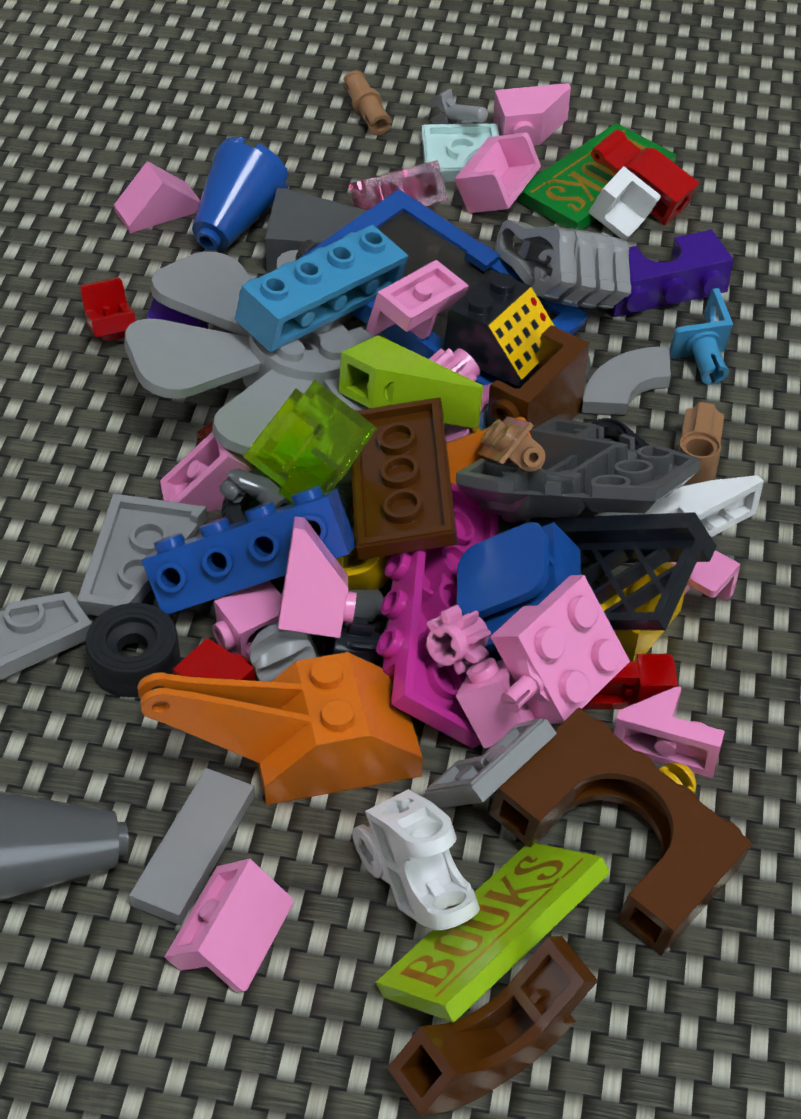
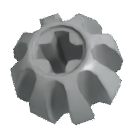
[249,623,320,682]

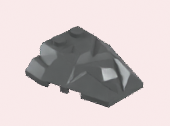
[456,417,700,523]

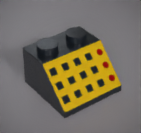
[443,271,555,387]

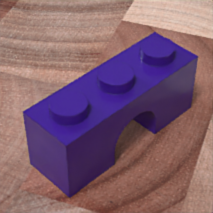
[609,229,734,317]

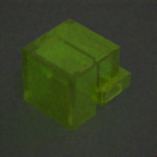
[243,380,377,503]

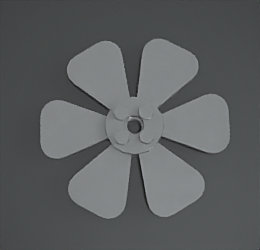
[124,250,451,470]

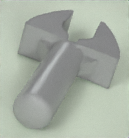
[427,89,488,124]

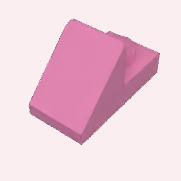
[613,686,725,778]

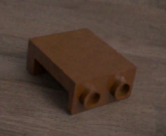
[487,325,590,430]

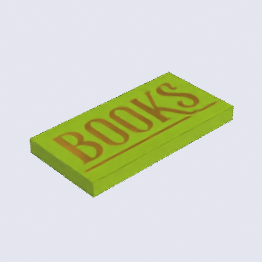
[375,843,610,1022]

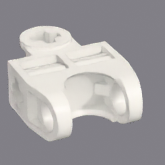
[352,789,480,930]

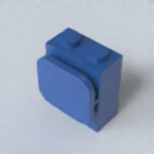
[457,522,581,662]

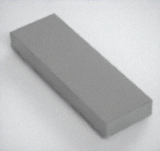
[129,768,255,926]

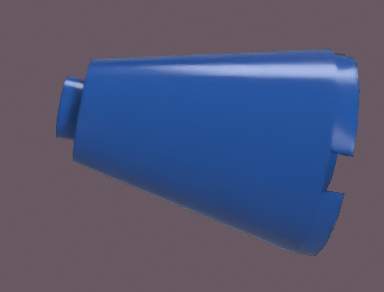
[192,137,289,251]

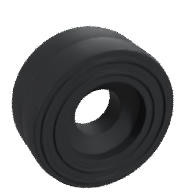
[86,603,180,697]

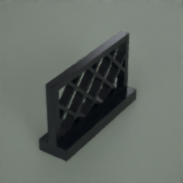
[529,512,717,631]

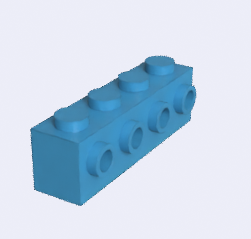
[235,224,409,352]

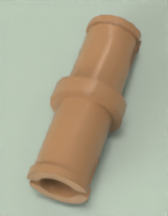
[342,70,392,135]

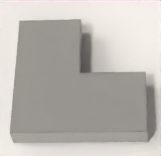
[423,718,557,808]

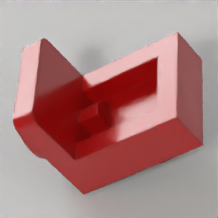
[79,277,136,341]

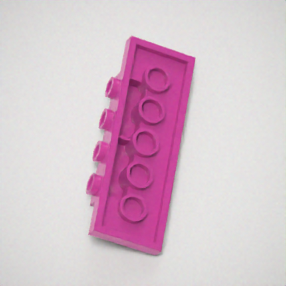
[376,482,499,749]

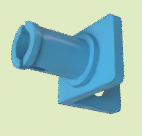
[669,288,733,385]

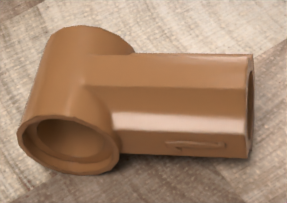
[678,402,724,487]

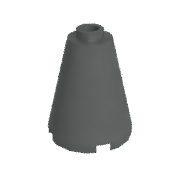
[0,791,129,901]

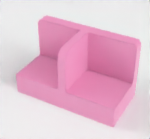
[366,260,469,339]

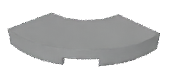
[582,347,671,415]

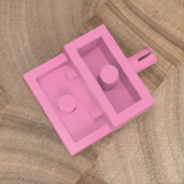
[490,575,630,724]

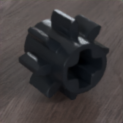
[322,617,382,666]

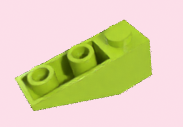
[339,335,483,429]

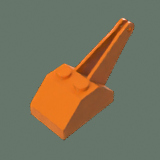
[137,652,423,805]

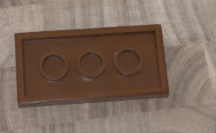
[348,397,458,560]

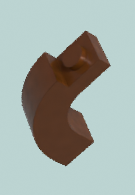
[387,936,598,1117]

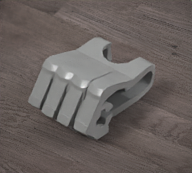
[495,220,631,309]

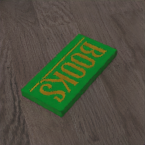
[516,123,676,230]

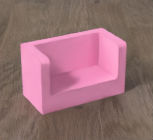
[454,132,541,213]

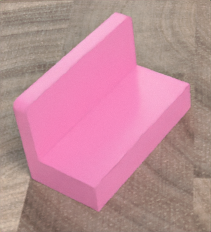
[165,859,293,992]

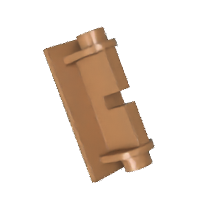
[477,416,545,472]

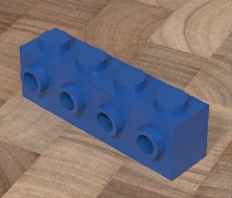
[142,486,356,615]

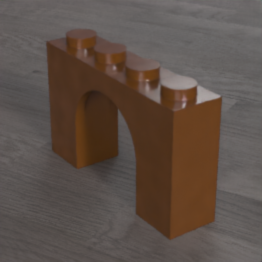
[489,707,753,956]

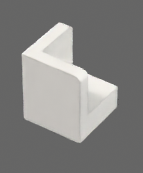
[588,166,660,241]

